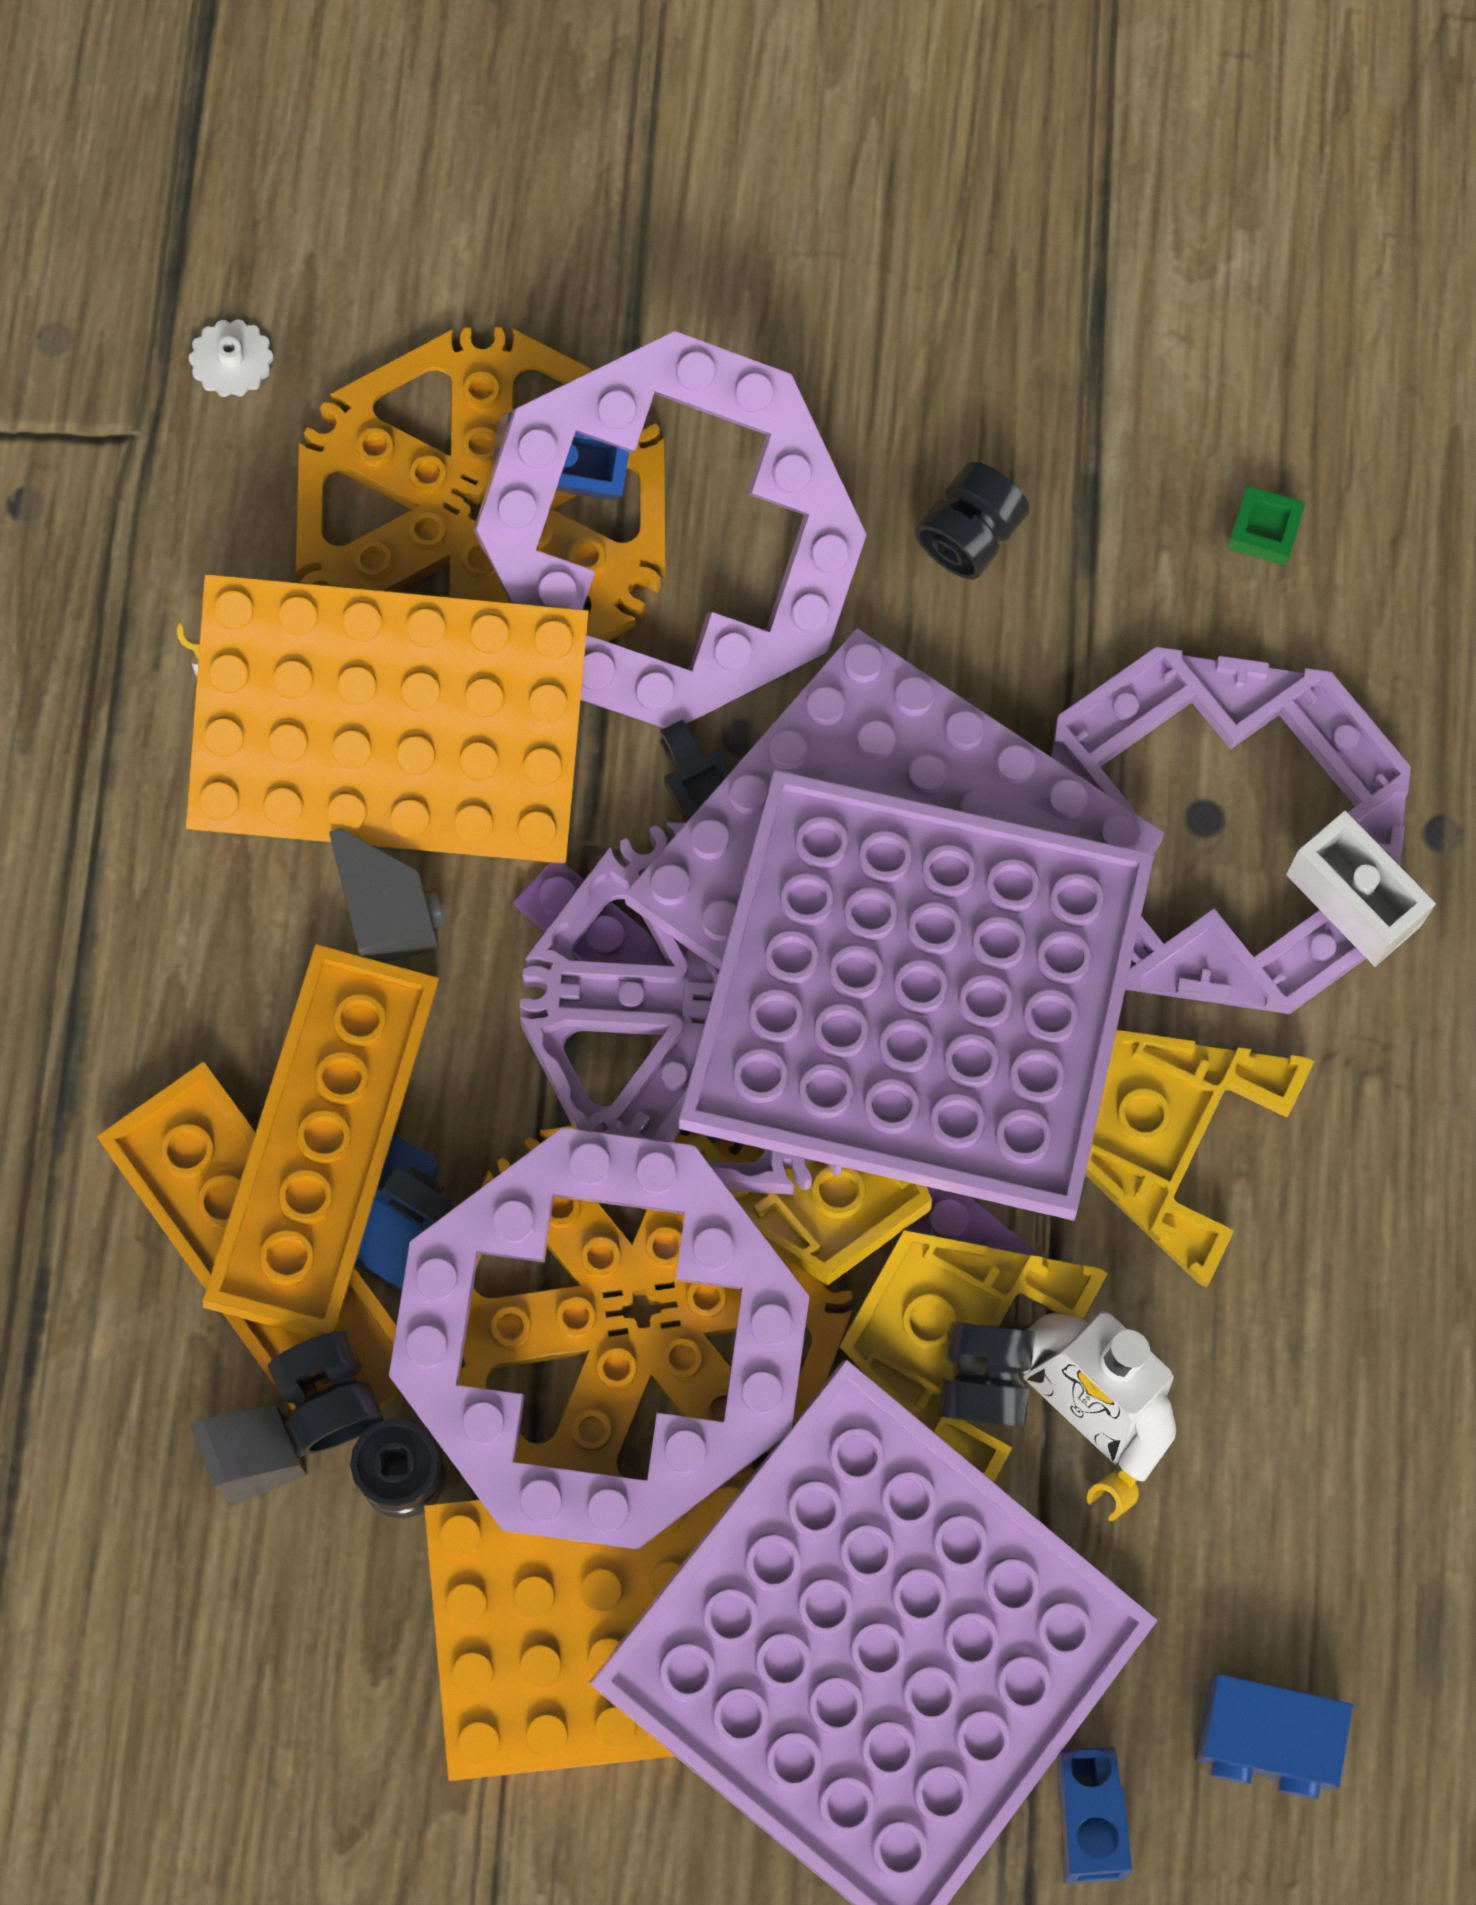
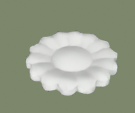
[189,319,274,397]

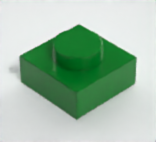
[1227,485,1306,566]

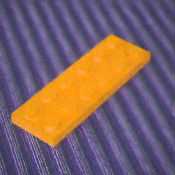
[203,944,439,1337]
[96,1061,402,1452]

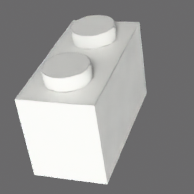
[1286,811,1436,967]

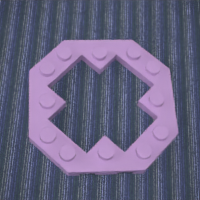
[473,331,867,728]
[1051,647,1411,1014]
[389,1128,809,1550]

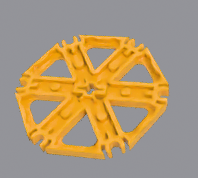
[296,327,666,642]
[459,1126,853,1477]

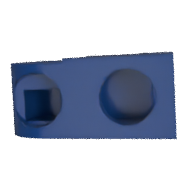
[1057,1746,1132,1884]

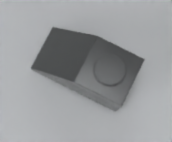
[329,829,445,963]
[190,1403,307,1506]

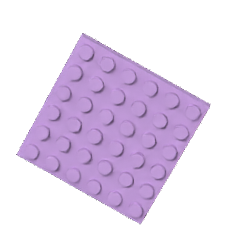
[625,628,1164,970]
[679,770,1154,1221]
[588,1360,1158,1905]

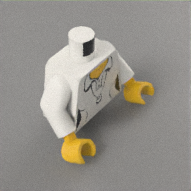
[985,1311,1177,1521]

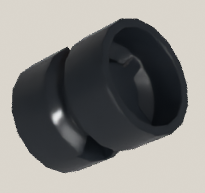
[915,461,1030,580]
[938,1321,1035,1426]
[268,1330,384,1454]
[350,1418,446,1519]

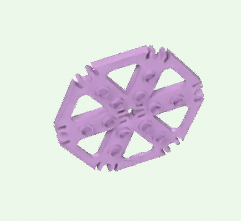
[520,822,842,1195]

